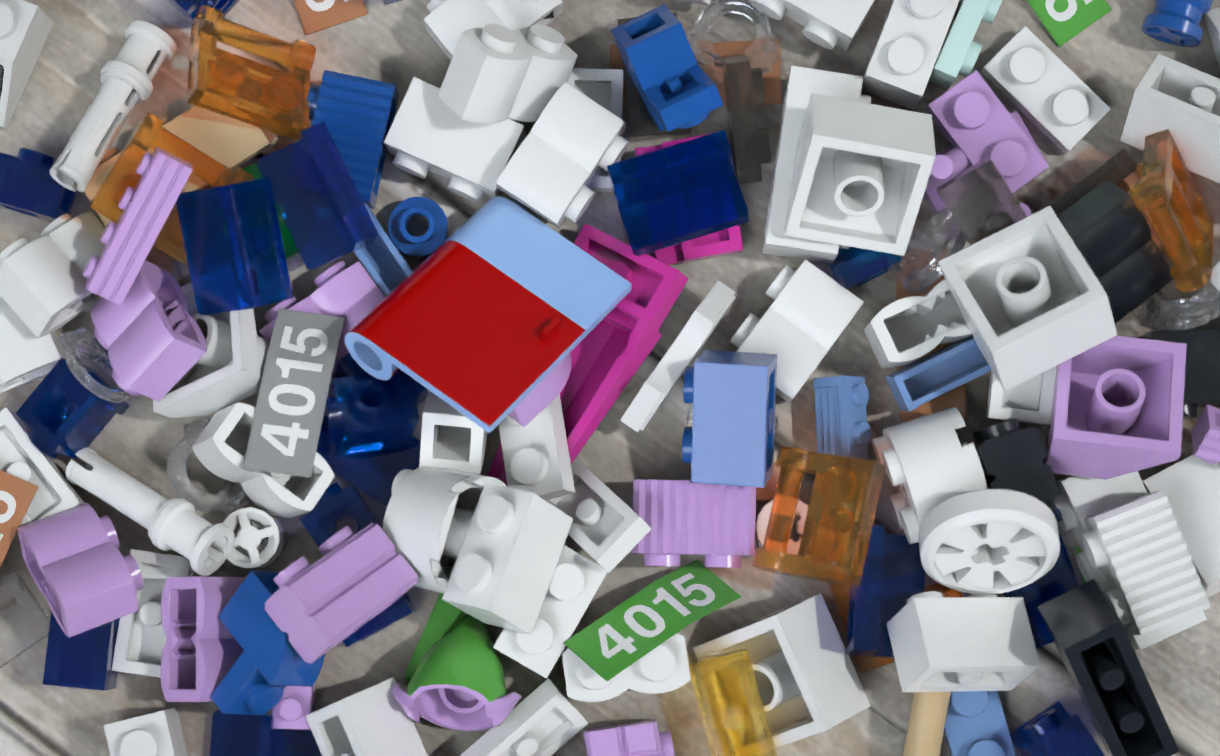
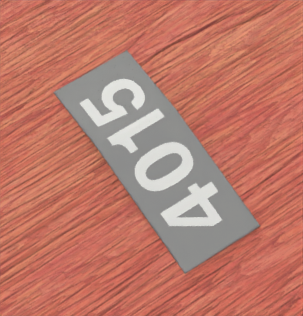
[243,308,345,478]

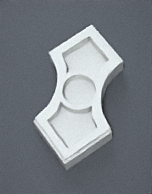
[620,280,736,433]

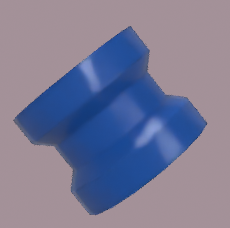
[1142,0,1213,47]

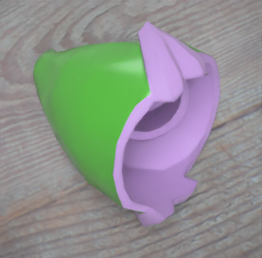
[392,614,522,731]

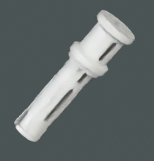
[49,20,177,192]
[66,447,235,576]

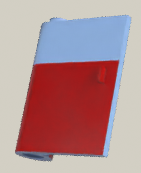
[345,196,632,433]

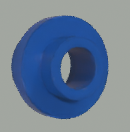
[388,197,448,257]

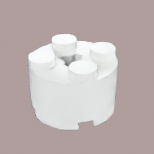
[872,407,988,544]
[382,466,507,594]

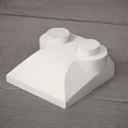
[153,260,270,418]

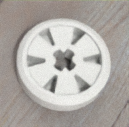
[918,489,1060,595]

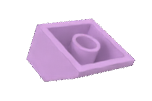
[1044,336,1187,480]

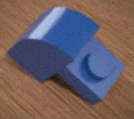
[610,4,724,132]
[210,570,325,715]

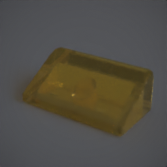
[689,649,777,756]

